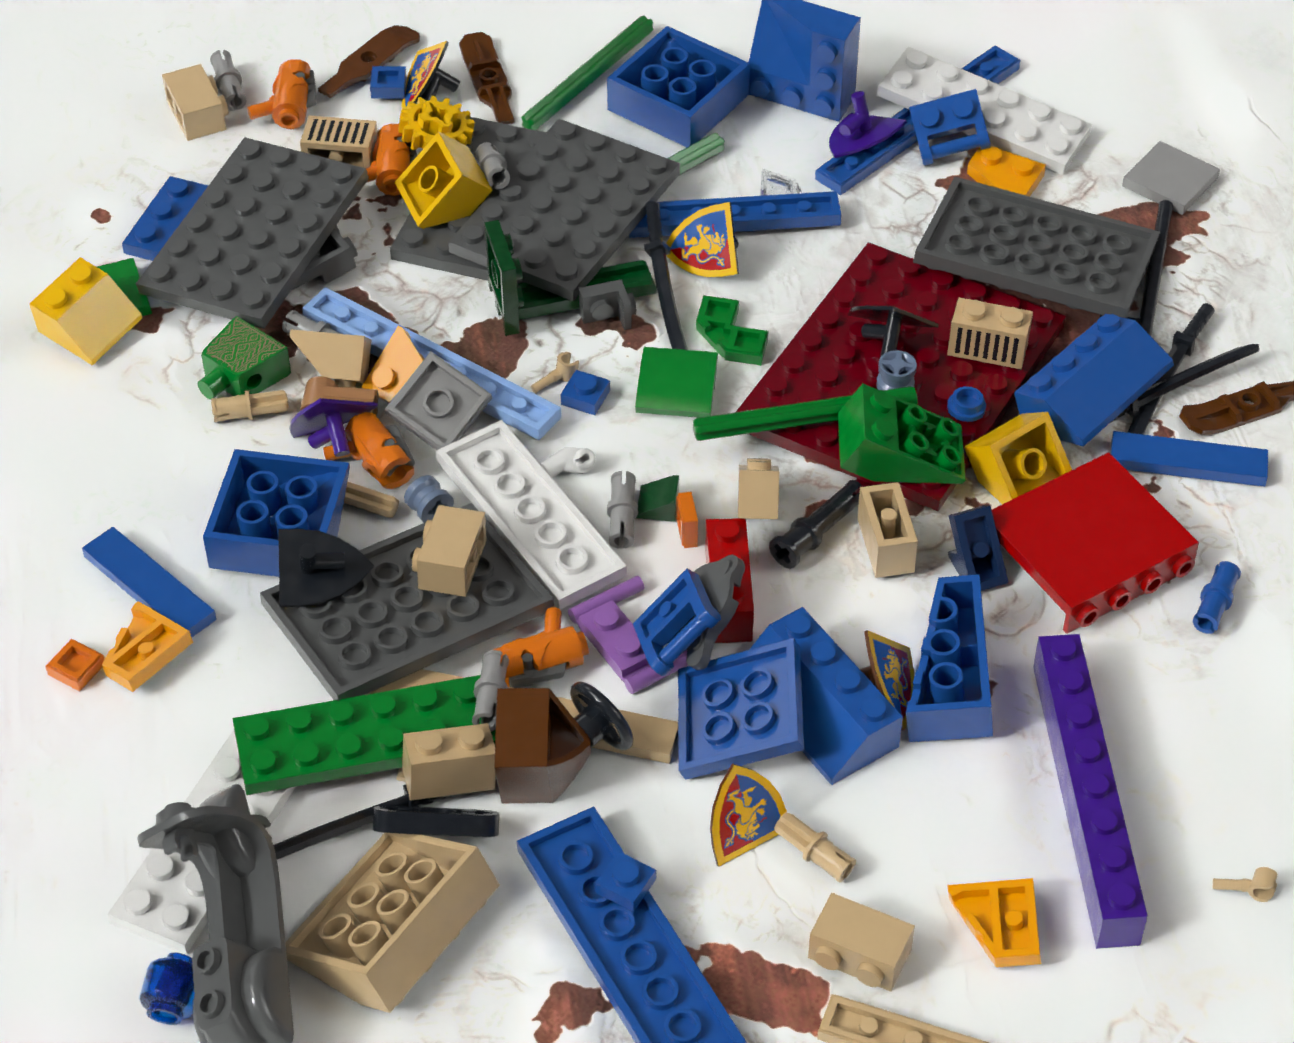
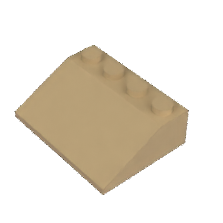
[286,833,500,1013]

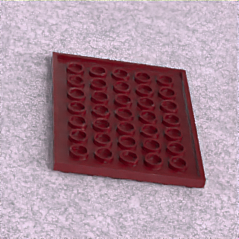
[736,242,1066,511]

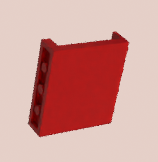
[992,452,1199,634]

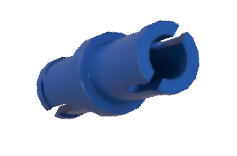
[1192,561,1241,634]

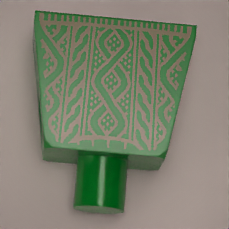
[197,316,291,400]

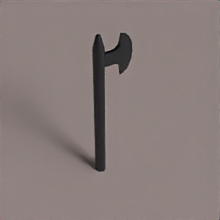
[1099,200,1173,336]

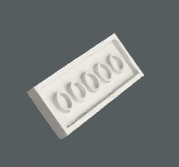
[877,46,1092,175]
[436,420,627,610]
[107,729,297,955]

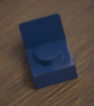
[947,505,1009,591]

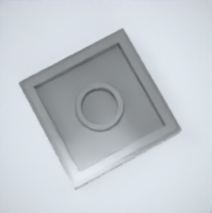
[1122,141,1220,215]
[384,351,492,450]

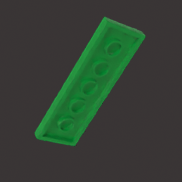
[232,675,496,795]

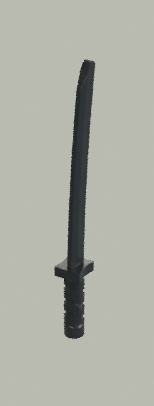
[644,201,688,350]
[1127,303,1215,435]
[1110,344,1260,423]
[274,784,458,860]

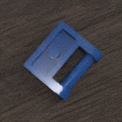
[909,89,991,166]
[633,568,722,676]

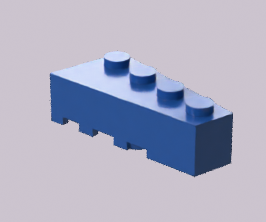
[906,574,993,742]

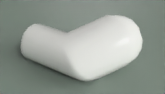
[540,447,595,478]

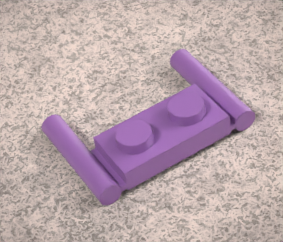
[568,575,688,694]

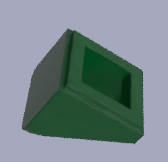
[636,475,679,522]

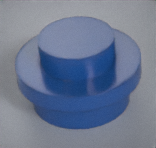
[947,386,986,422]

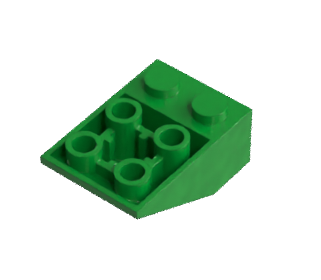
[838,384,966,484]

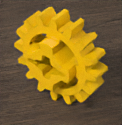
[398,96,475,150]

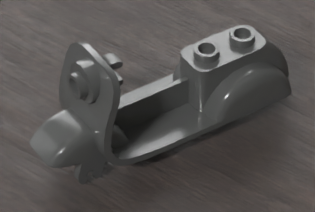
[137,784,294,1043]

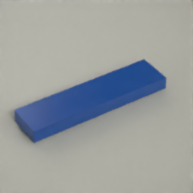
[1110,431,1268,487]
[82,526,217,637]

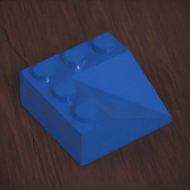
[748,0,861,122]
[607,26,750,147]
[203,449,350,577]

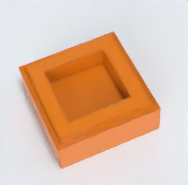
[676,491,698,548]
[45,638,105,692]

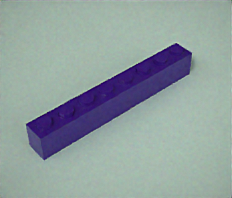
[1033,634,1148,949]

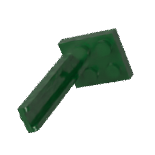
[484,220,657,336]

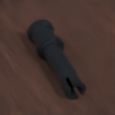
[769,480,862,569]

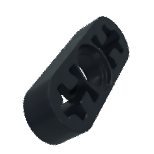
[372,806,500,837]

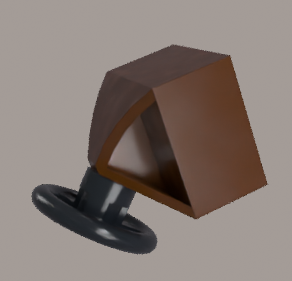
[494,682,634,803]

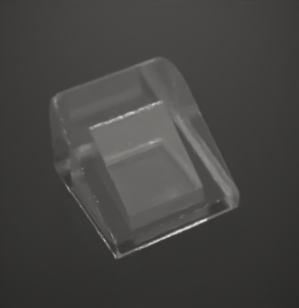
[760,169,802,196]

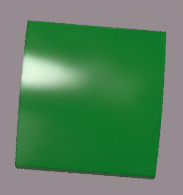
[635,347,718,418]

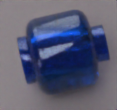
[139,952,195,1025]

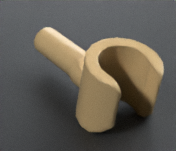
[531,352,579,393]
[1213,867,1277,902]

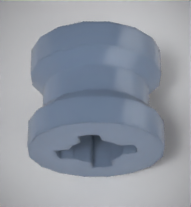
[876,351,917,390]
[404,475,454,523]

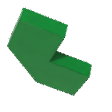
[696,295,769,366]

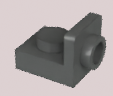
[579,280,637,330]

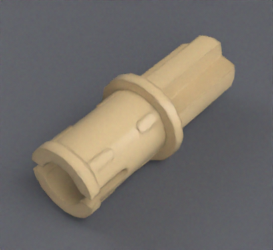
[211,390,289,422]
[774,813,856,883]

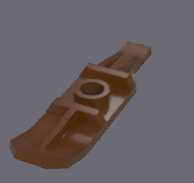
[318,25,420,98]
[459,32,515,124]
[1179,381,1294,435]

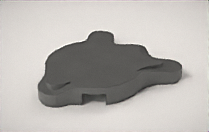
[675,555,745,670]

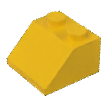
[394,132,492,229]
[29,257,142,365]
[964,412,1072,504]

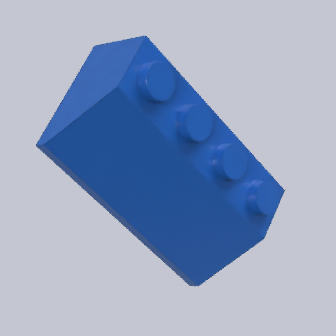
[1014,314,1174,447]
[749,607,903,785]

